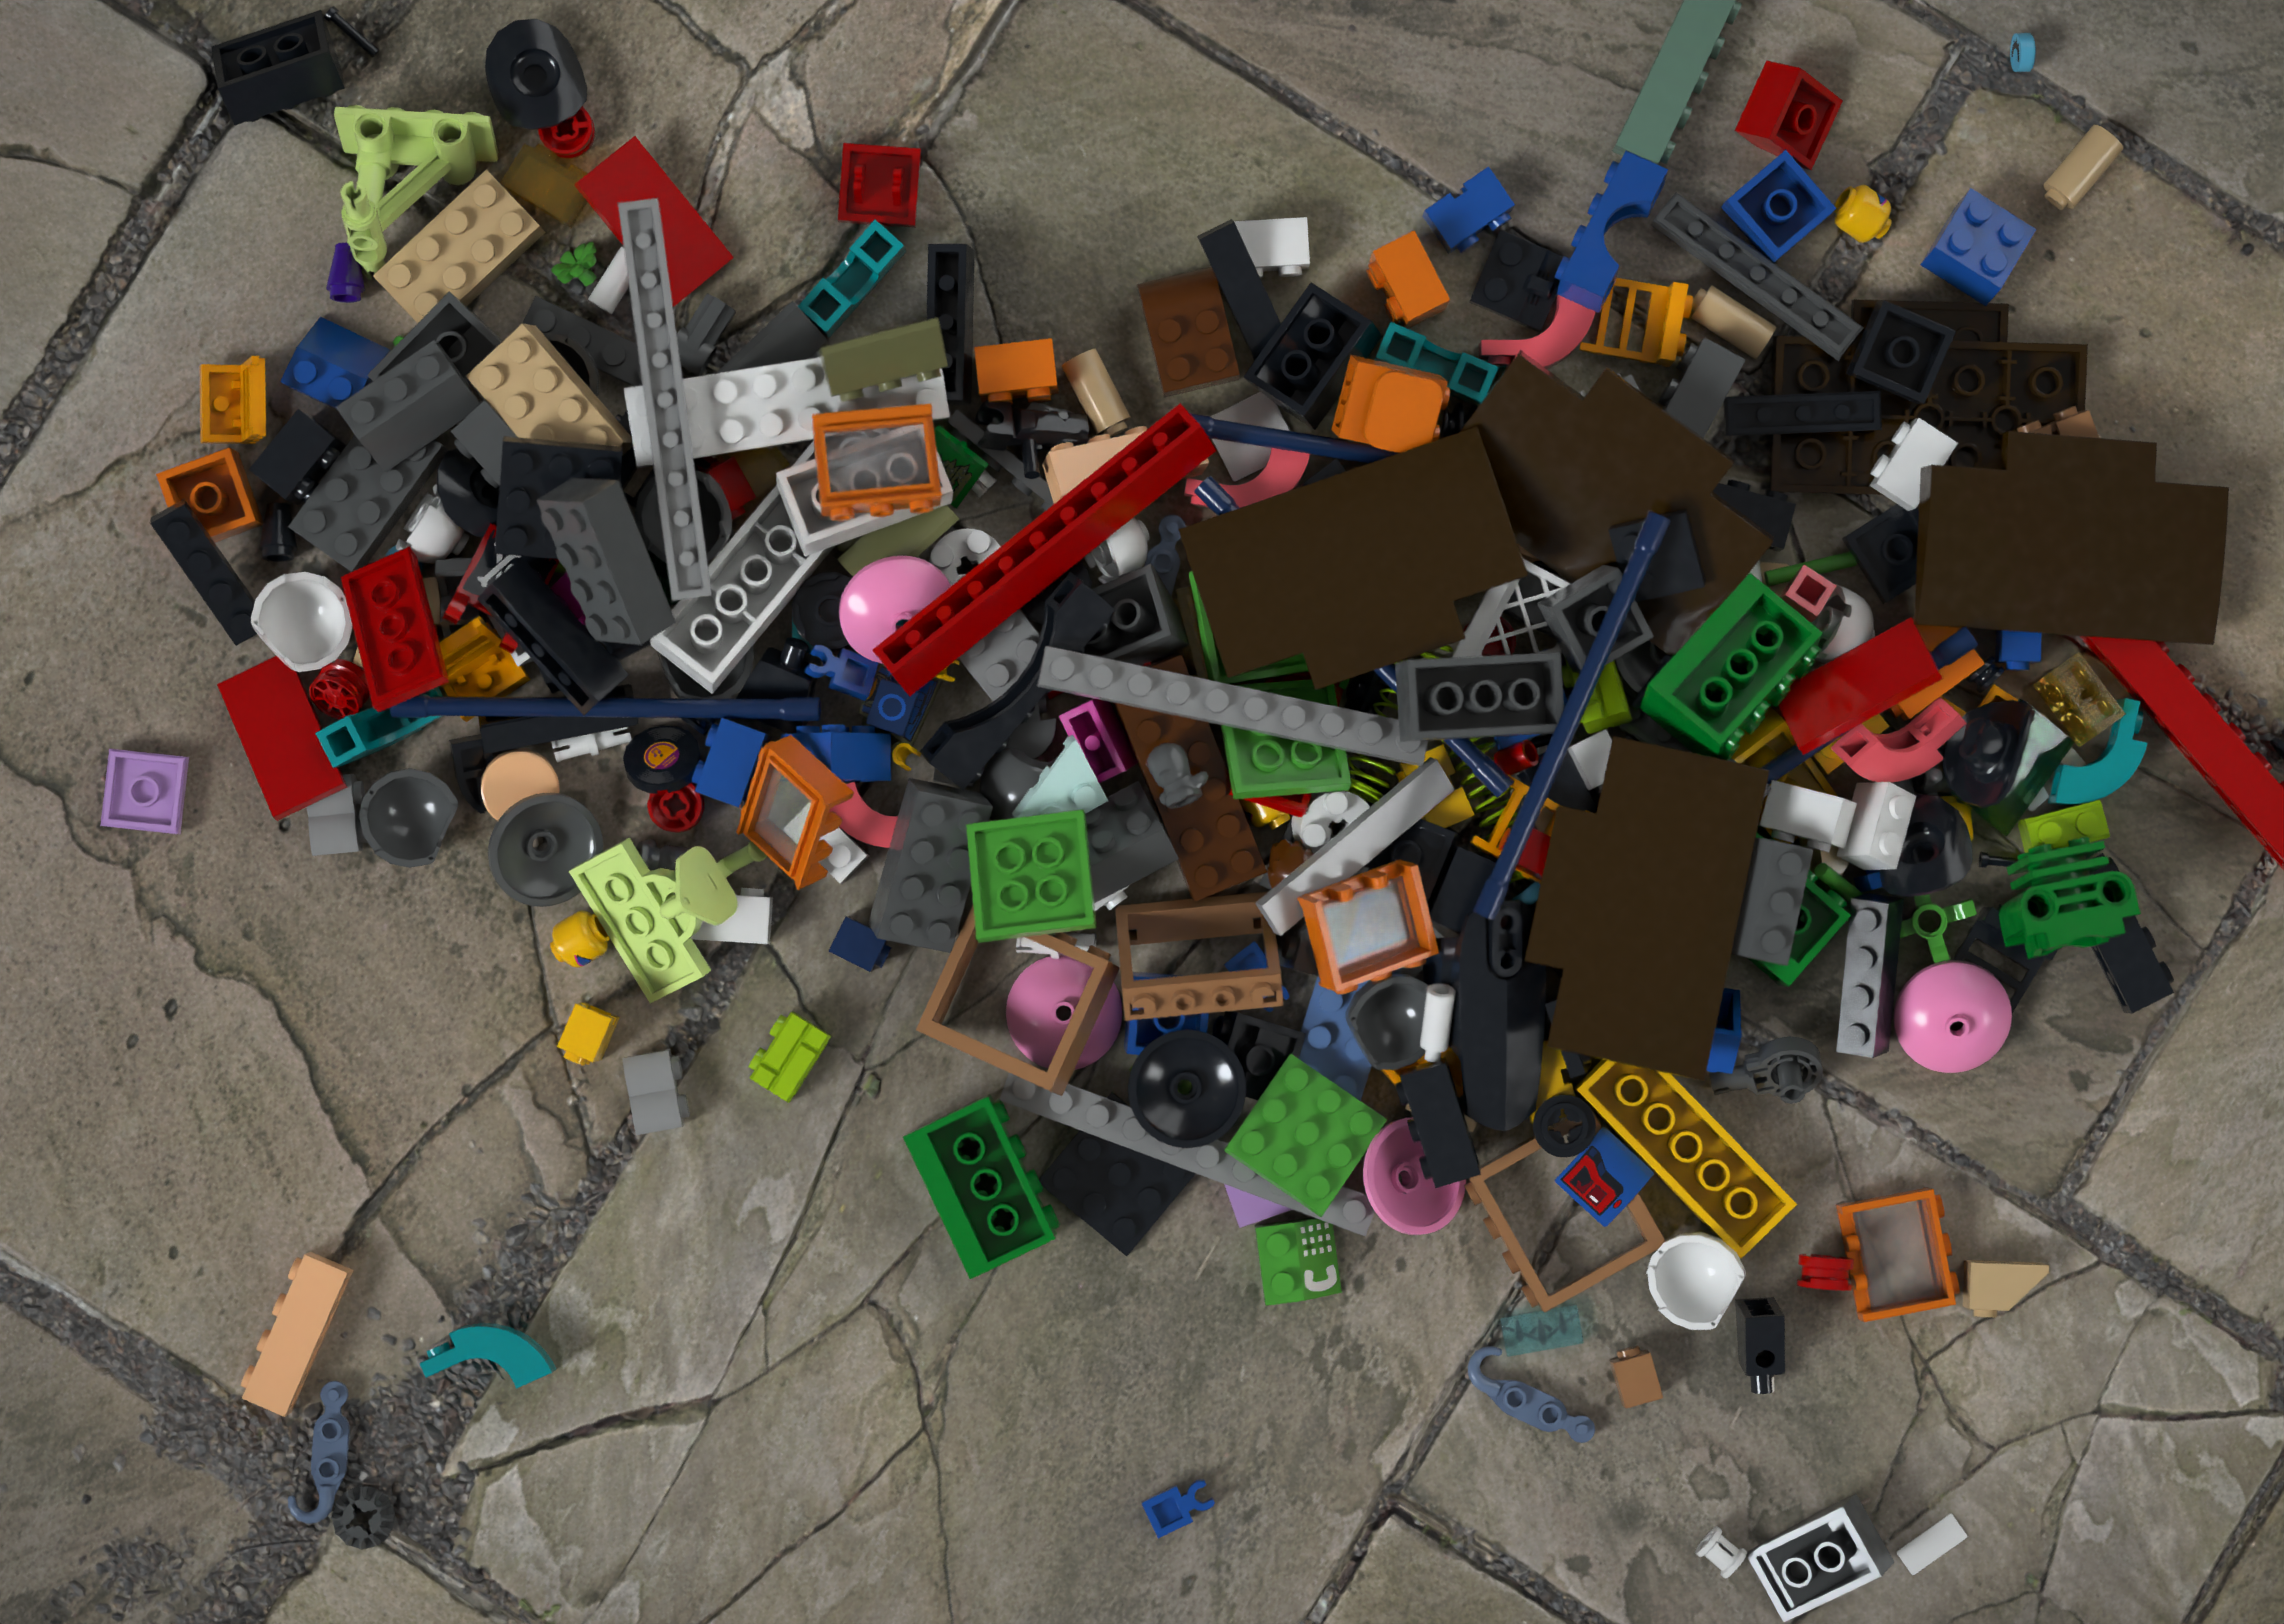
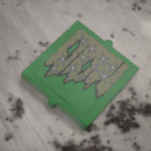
[934,425,989,509]

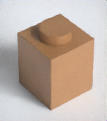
[1609,1346,1663,1409]

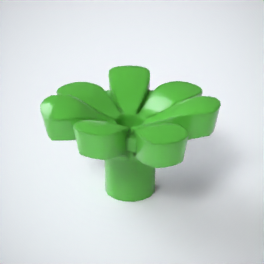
[551,242,597,286]

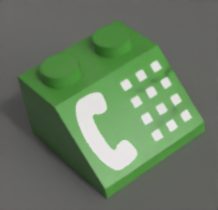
[1255,1217,1342,1306]

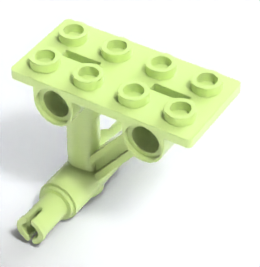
[334,105,499,280]

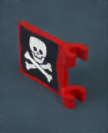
[442,523,560,654]

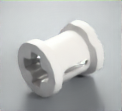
[1695,1526,1747,1579]

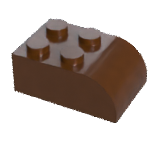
[1137,267,1240,398]

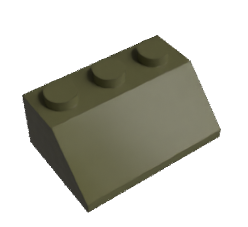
[819,318,948,402]
[833,505,959,577]

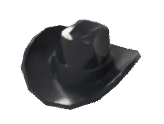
[485,19,587,130]
[437,448,500,538]
[1943,700,2035,808]
[1879,794,1973,897]

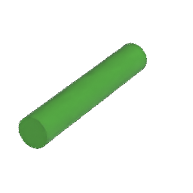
[1764,551,1857,587]
[1814,863,1863,903]

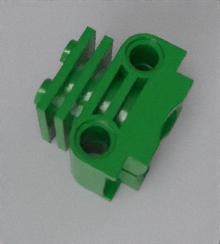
[1999,837,2141,959]

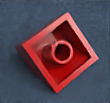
[1735,60,1843,170]

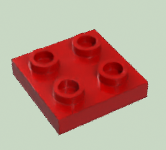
[838,143,921,228]

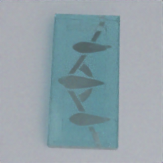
[1499,1304,1584,1357]

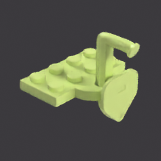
[569,837,767,1003]

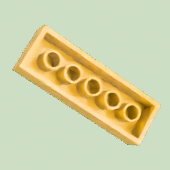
[1573,1059,1797,1259]

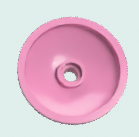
[839,556,951,664]
[1006,955,1122,1070]
[1893,960,2012,1073]
[1363,1117,1466,1235]

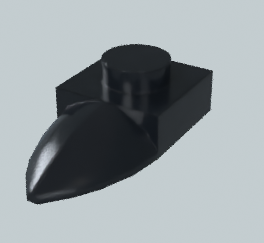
[449,734,493,814]

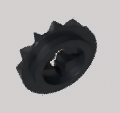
[1533,1095,1596,1157]

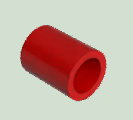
[1494,740,1539,776]

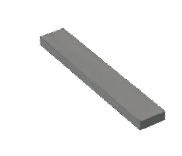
[1255,757,1455,936]

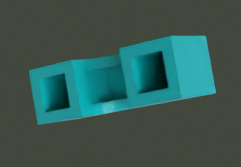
[798,220,906,338]
[1374,322,1498,406]

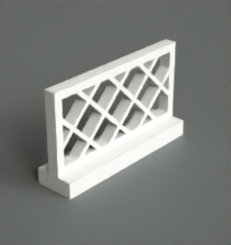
[1451,557,1570,658]

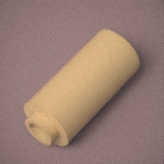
[2043,125,2124,210]
[1690,285,1777,360]
[1061,348,1131,437]

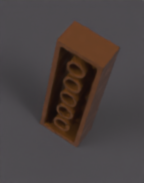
[1114,652,1267,901]

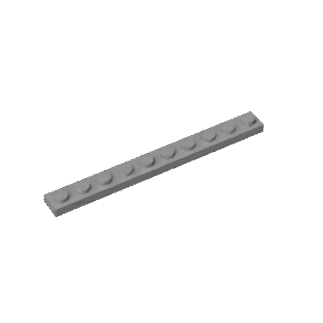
[618,198,712,601]
[1037,646,1428,766]
[999,1073,1375,1237]

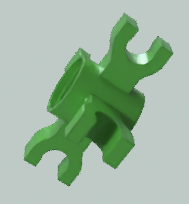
[1900,894,1977,964]

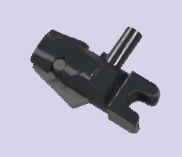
[976,400,1089,479]

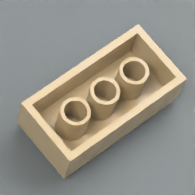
[373,169,545,323]
[466,323,633,456]

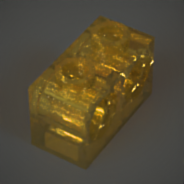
[2033,652,2126,747]

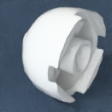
[396,484,469,564]
[1084,517,1149,584]
[1812,584,1875,663]

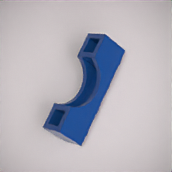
[1555,151,1668,313]

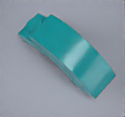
[315,687,443,768]
[2048,698,2148,805]
[419,1323,557,1389]

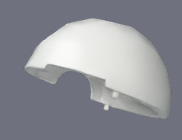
[251,572,353,672]
[1646,1232,1746,1330]

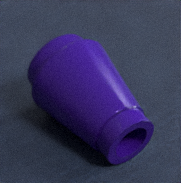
[326,243,365,303]

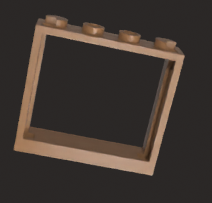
[1115,892,1283,1021]
[916,905,1120,1096]
[1464,1107,1665,1313]

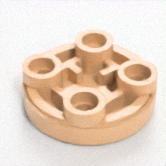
[481,748,560,821]

